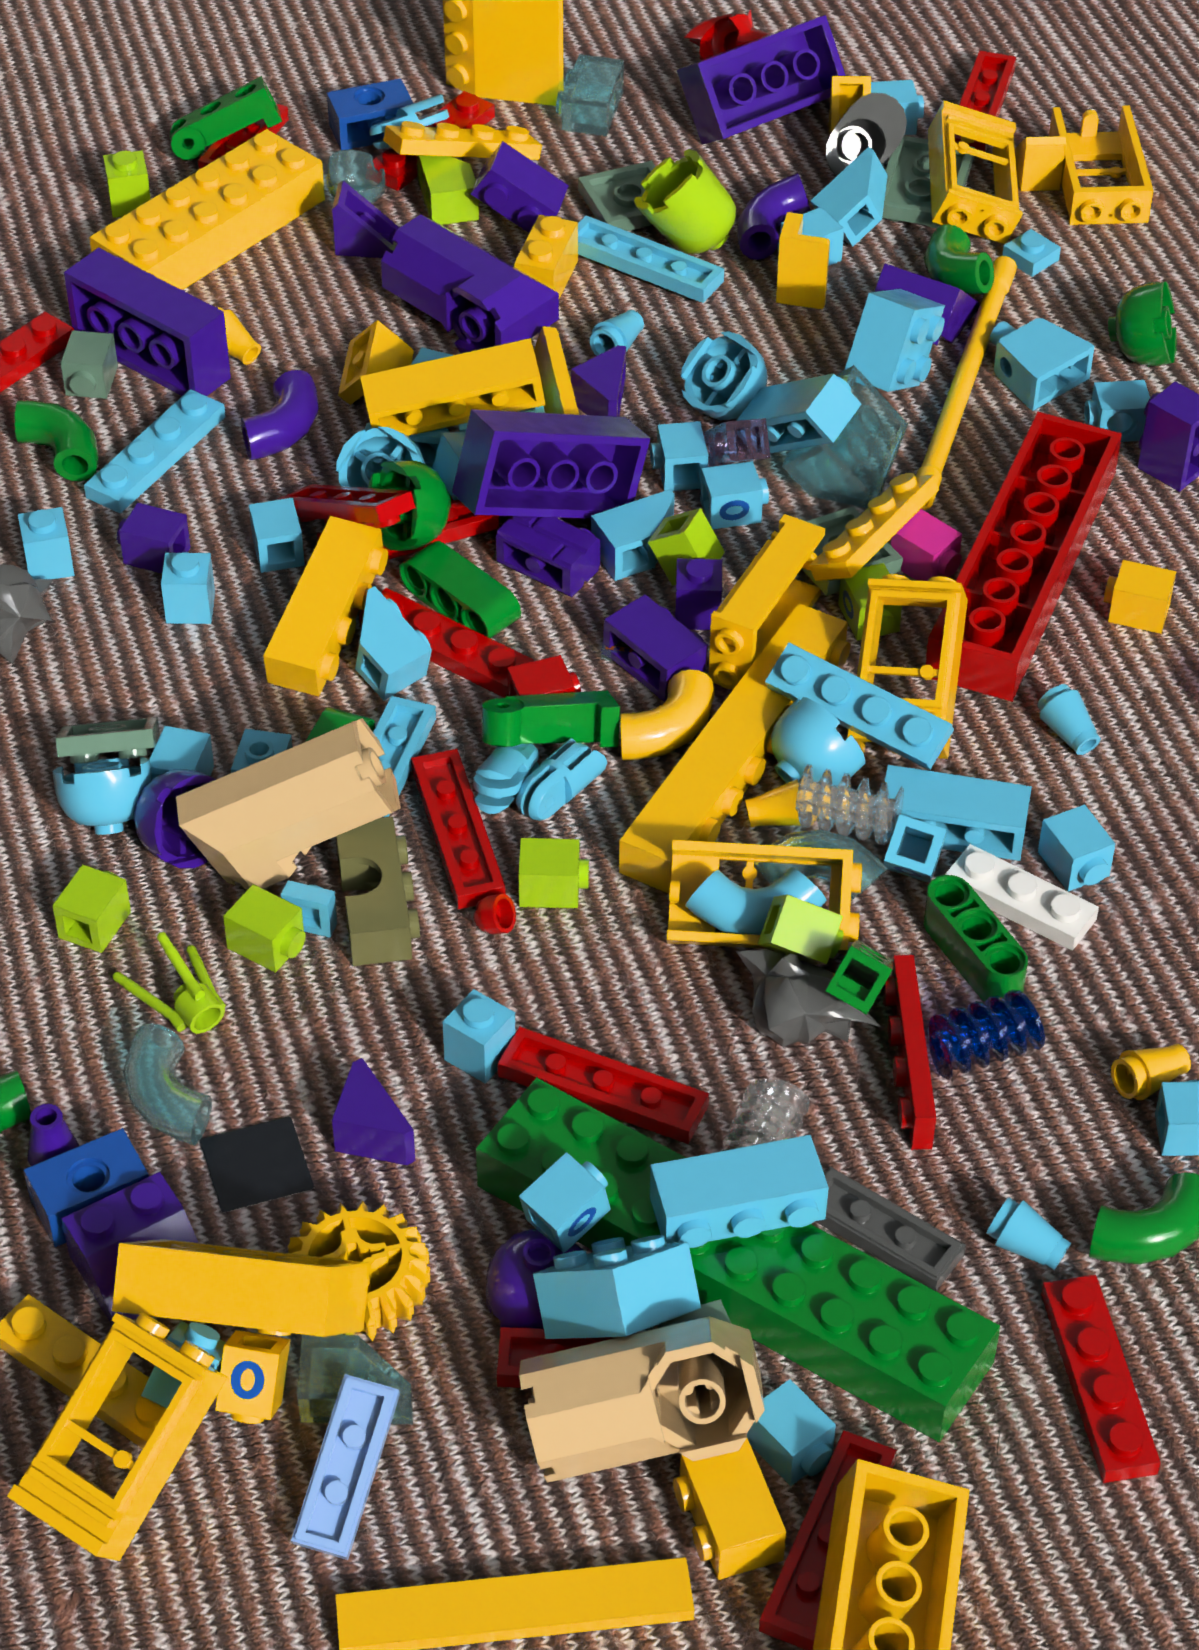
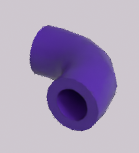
[737,173,811,260]
[241,370,319,460]

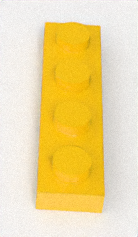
[383,121,542,160]
[809,473,939,581]
[0,1294,167,1449]

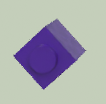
[117,503,191,574]
[675,558,723,630]

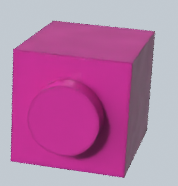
[891,509,962,581]

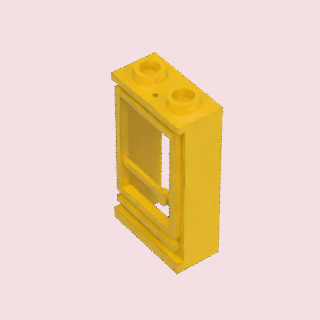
[928,101,1023,244]
[1049,105,1154,225]
[708,514,826,690]
[847,574,968,759]
[667,840,862,954]
[7,1312,227,1561]

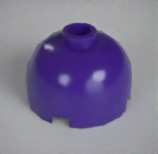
[134,769,216,868]
[486,1229,583,1329]

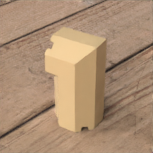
[176,718,401,890]
[519,1316,765,1483]

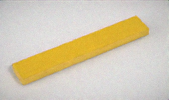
[335,1557,695,1650]

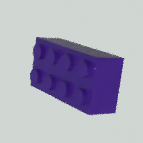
[677,15,846,145]
[64,247,231,396]
[452,409,651,518]

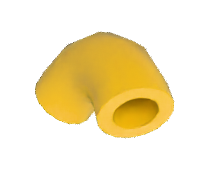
[621,669,714,760]

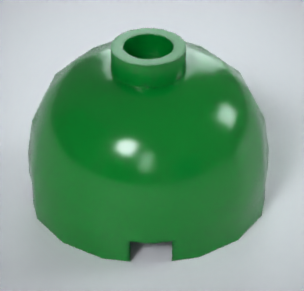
[1108,282,1177,366]
[368,460,451,551]

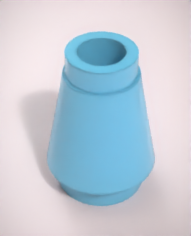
[590,310,644,356]
[1037,684,1101,755]
[986,1197,1071,1270]

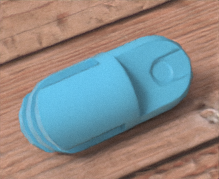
[369,94,450,150]
[516,738,608,821]
[473,744,539,814]

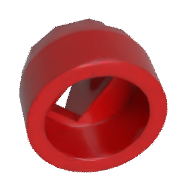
[473,894,516,935]

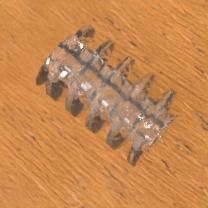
[796,764,904,846]
[719,1078,810,1152]

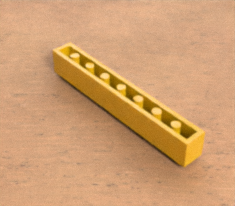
[619,603,851,894]

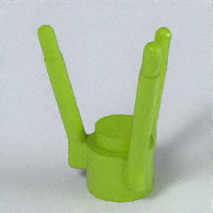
[113,932,226,1034]

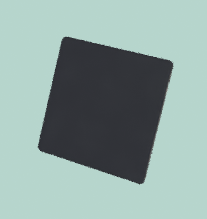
[200,1116,314,1213]

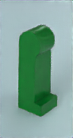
[169,76,282,160]
[481,690,620,747]
[825,939,893,1015]

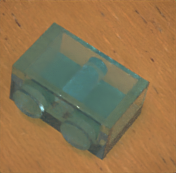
[556,54,624,136]

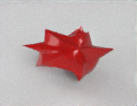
[684,9,770,60]

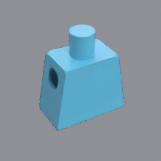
[990,318,1095,411]

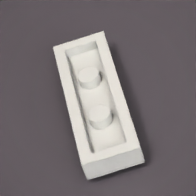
[945,844,1099,951]

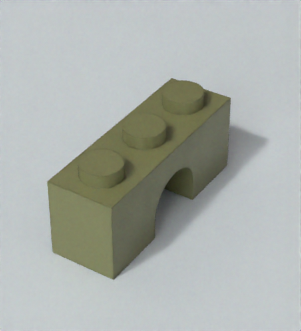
[336,817,420,966]

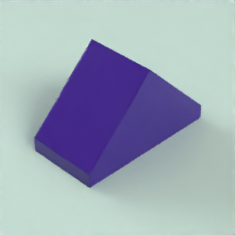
[332,180,400,258]
[571,345,626,417]
[332,1058,416,1165]

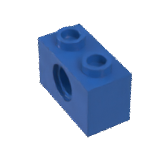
[327,78,413,151]
[24,1128,149,1247]

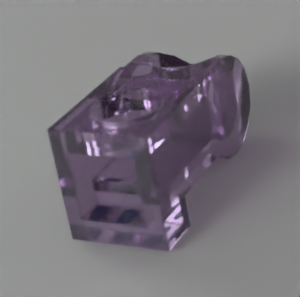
[703,418,771,467]

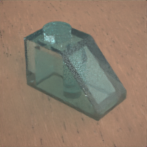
[297,1334,413,1425]

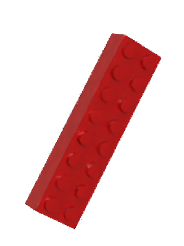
[925,412,1122,702]

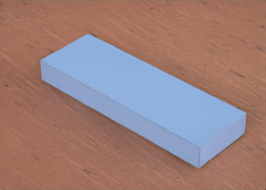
[291,1374,400,1560]

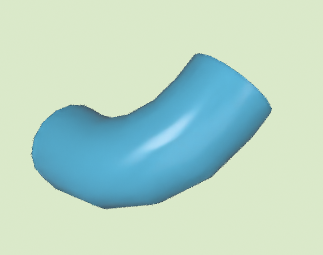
[685,867,827,935]

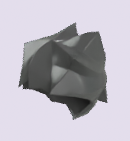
[0,564,54,664]
[737,950,880,1047]

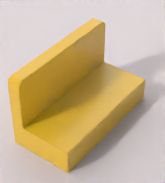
[776,212,830,309]
[338,320,414,405]

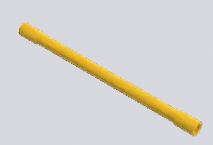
[916,256,1017,510]

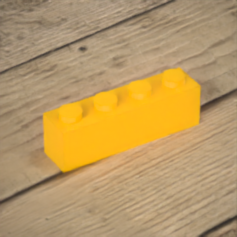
[360,338,545,436]
[263,516,388,697]

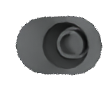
[825,93,907,176]

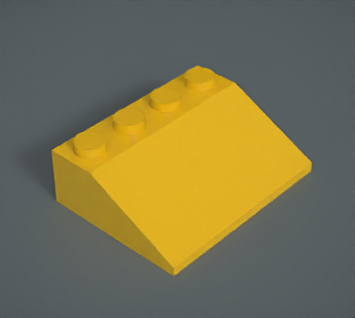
[443,0,564,106]

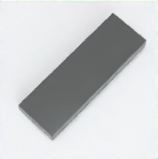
[815,1167,966,1291]

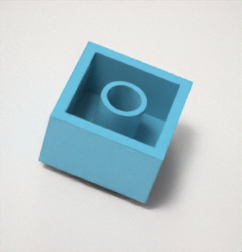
[843,289,945,392]
[533,1235,701,1339]

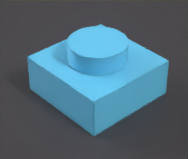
[1002,229,1061,277]
[281,880,338,938]

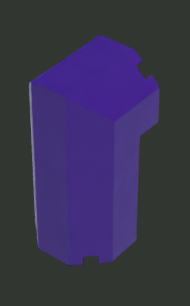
[381,214,559,354]

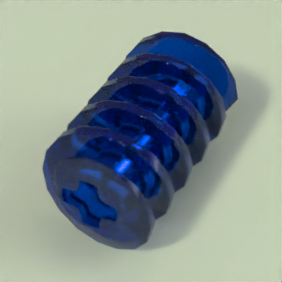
[928,990,1046,1079]

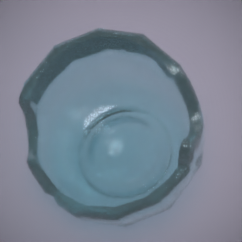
[326,149,386,204]

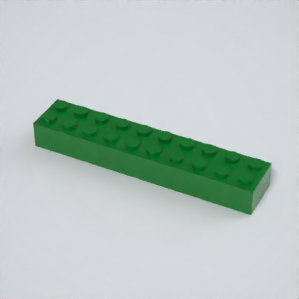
[476,1077,1000,1443]

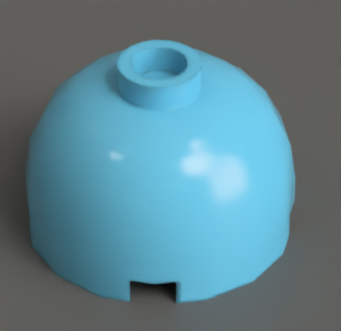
[681,331,768,421]
[336,427,425,488]
[771,697,866,791]
[52,757,152,835]

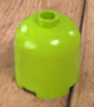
[634,149,736,255]

